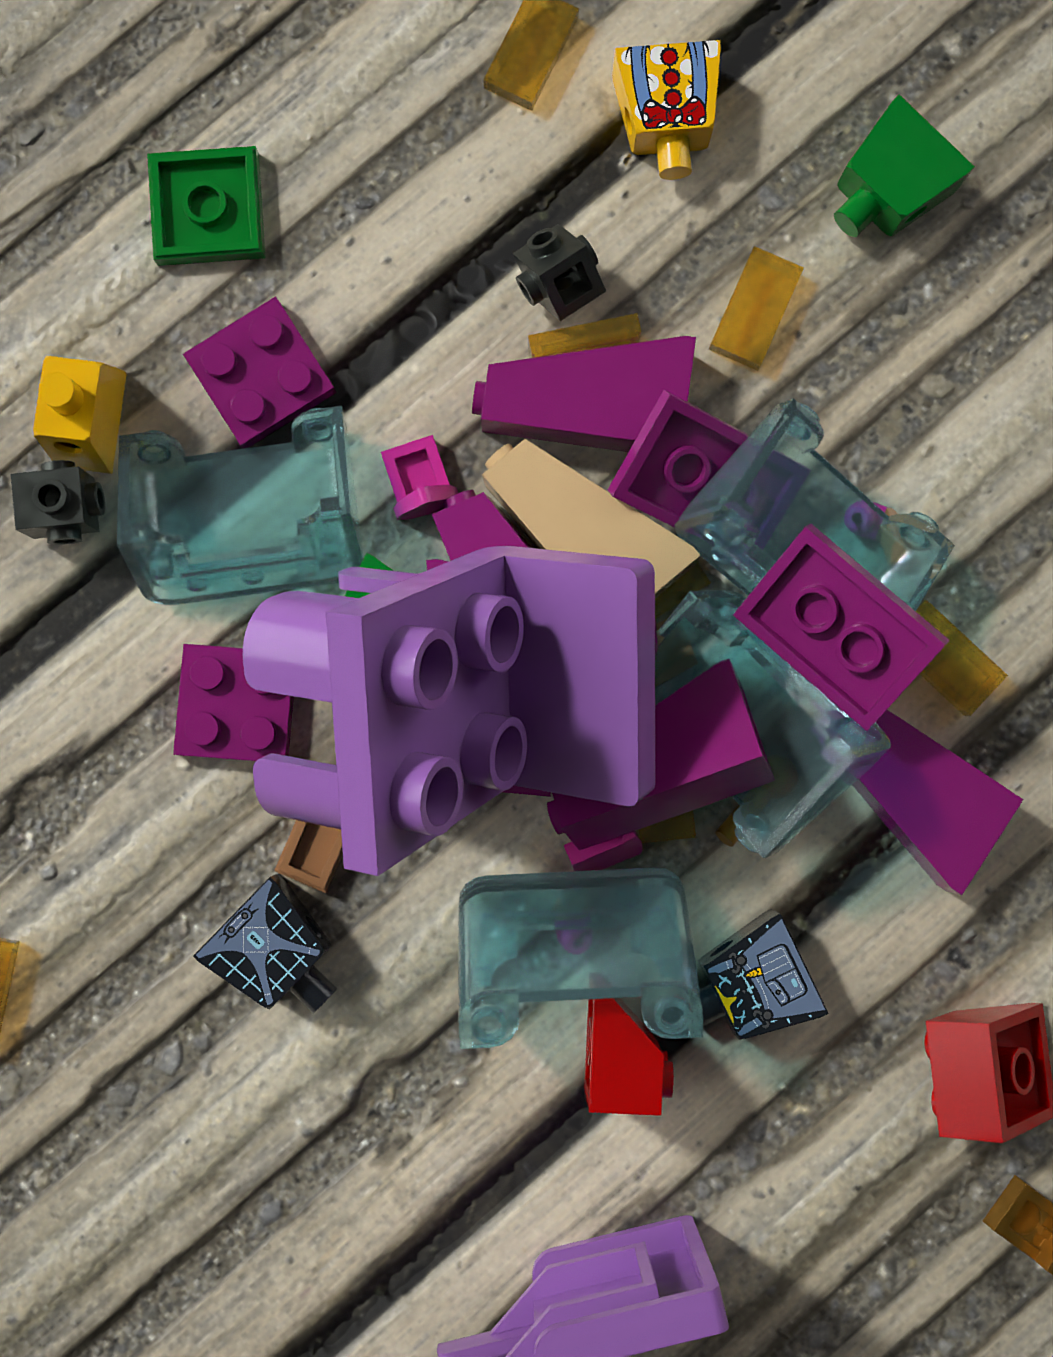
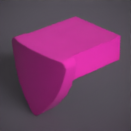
[381,435,458,520]
[564,831,642,879]

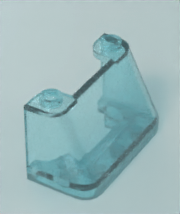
[675,398,955,611]
[117,406,363,605]
[655,590,891,858]
[458,867,703,1049]

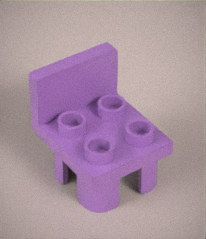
[243,546,655,876]
[437,1215,729,1357]

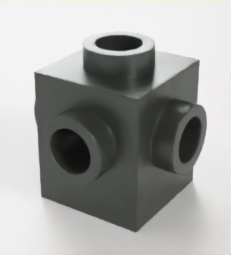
[512,224,606,321]
[11,460,105,545]

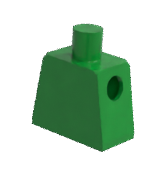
[834,94,975,237]

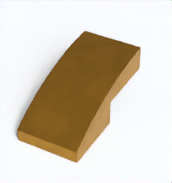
[983,1175,1053,1275]

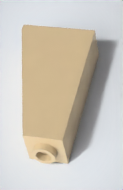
[482,439,701,599]

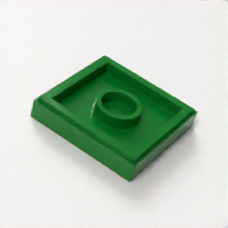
[147,146,266,266]

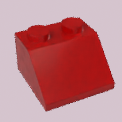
[584,975,674,1116]
[924,1003,1053,1143]

